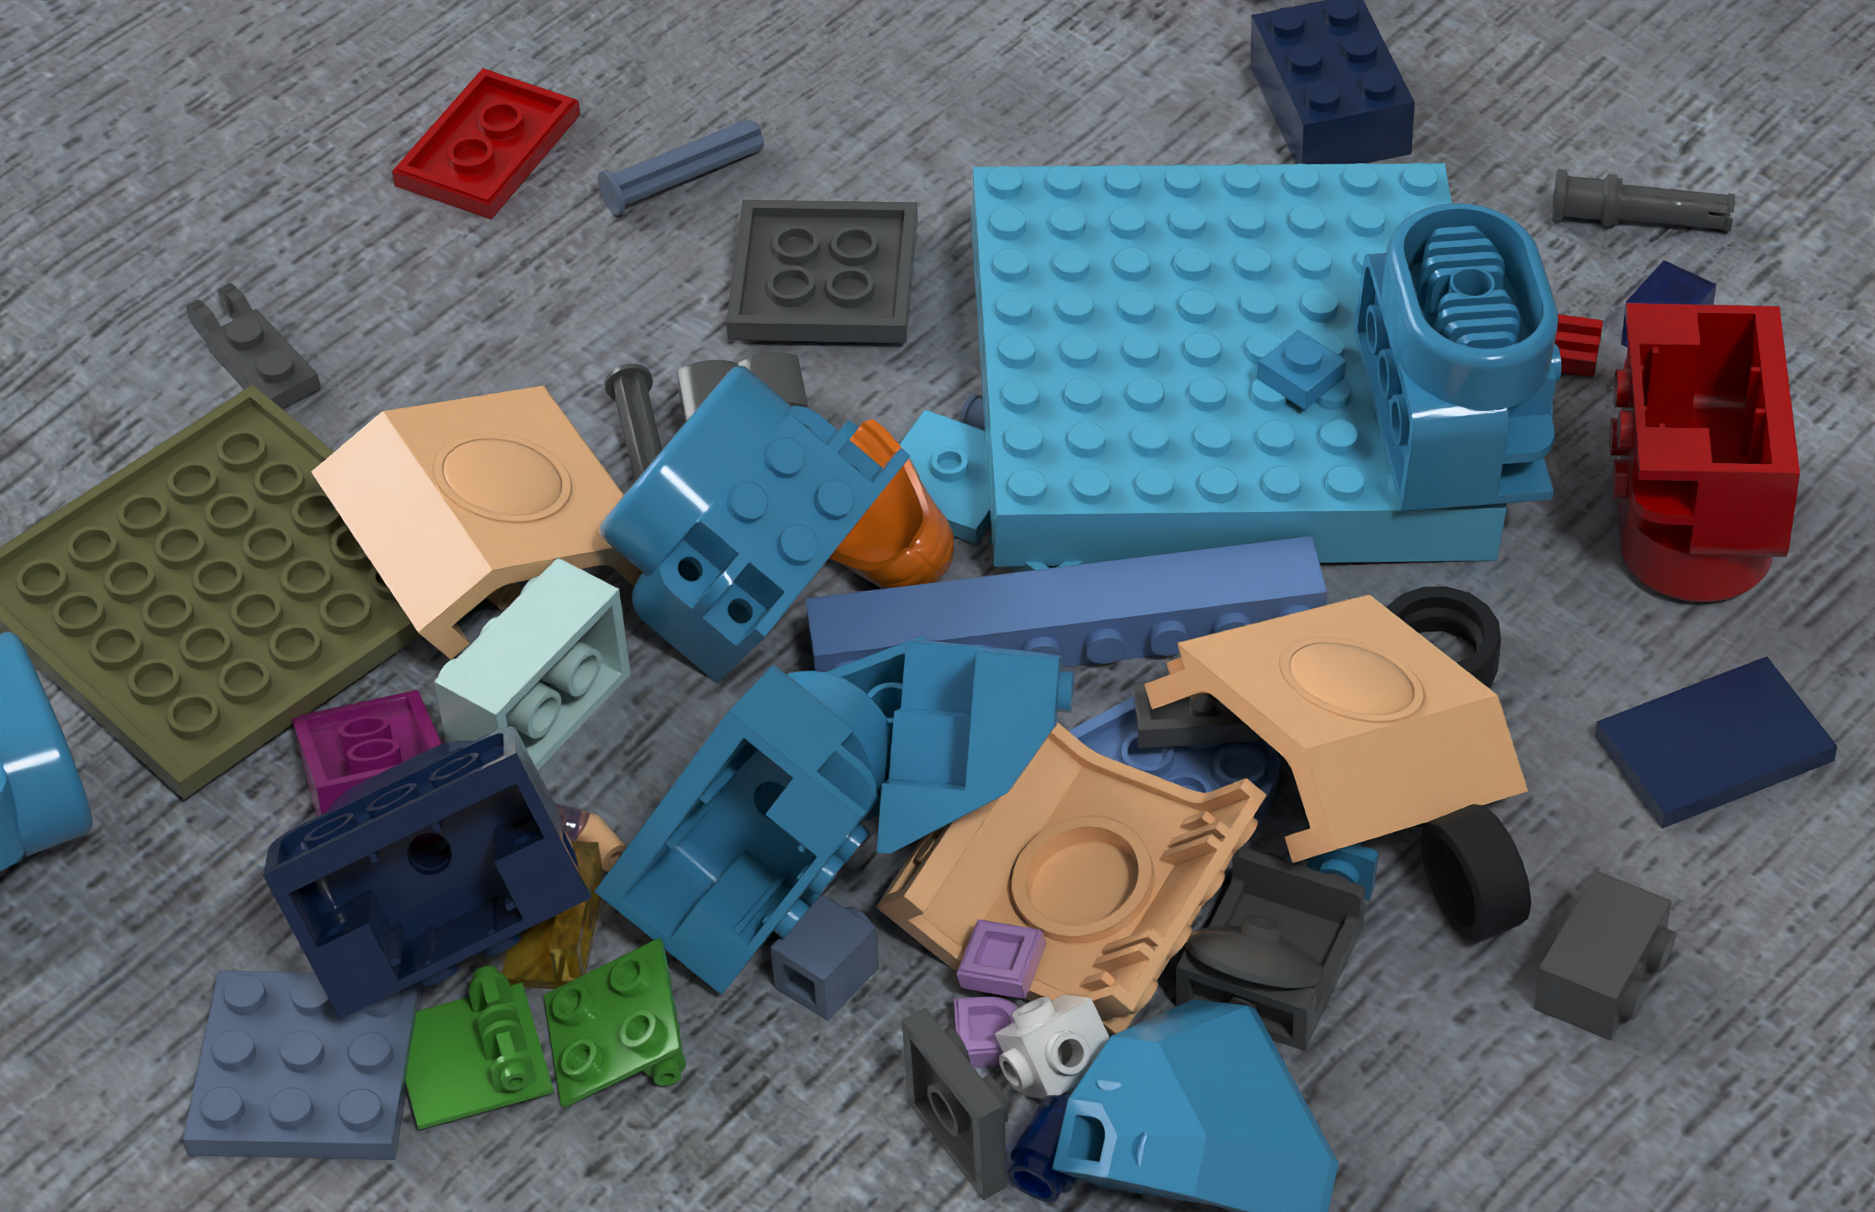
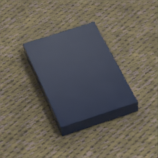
[1595,656,1837,829]

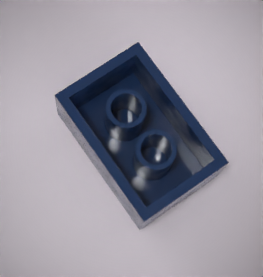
[1250,0,1415,164]

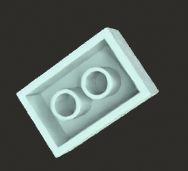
[434,558,631,771]

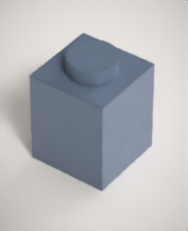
[770,894,879,1021]

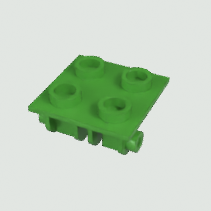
[544,938,686,1108]
[405,966,554,1130]

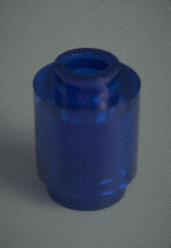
[1008,1093,1078,1202]

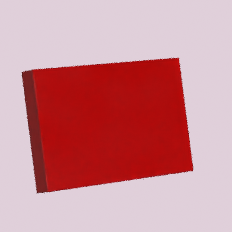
[392,68,580,220]

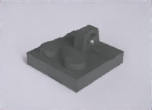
[902,1008,1009,1200]

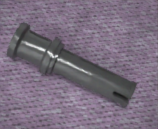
[1552,169,1735,232]

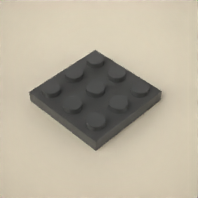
[726,200,918,343]

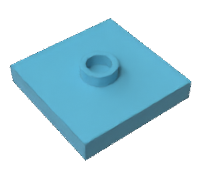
[899,410,991,545]

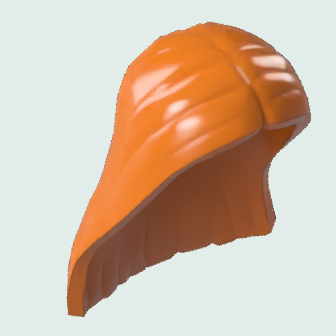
[829,419,954,589]

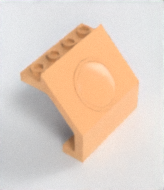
[311,386,643,660]
[1144,594,1528,863]
[876,722,1266,1035]

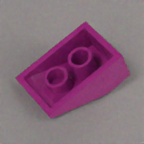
[292,690,444,847]

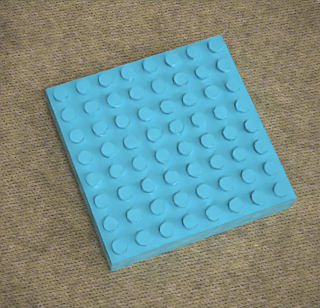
[971,163,1507,567]

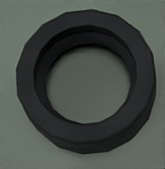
[1386,586,1501,689]
[1420,804,1532,943]

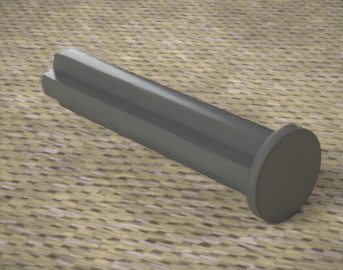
[604,364,662,482]

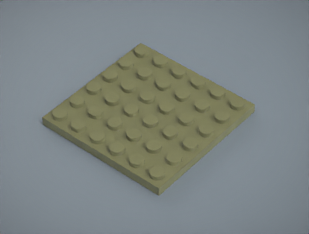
[0,385,421,799]

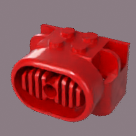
[1609,303,1800,602]

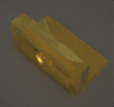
[502,841,604,989]

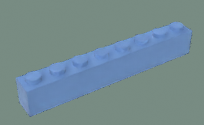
[805,536,1327,672]

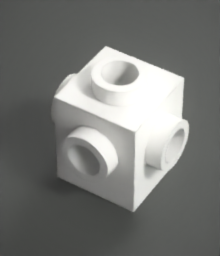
[995,994,1110,1104]

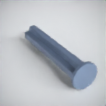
[598,120,764,216]

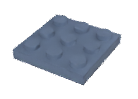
[183,970,424,1160]

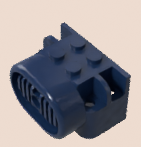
[263,727,591,1020]

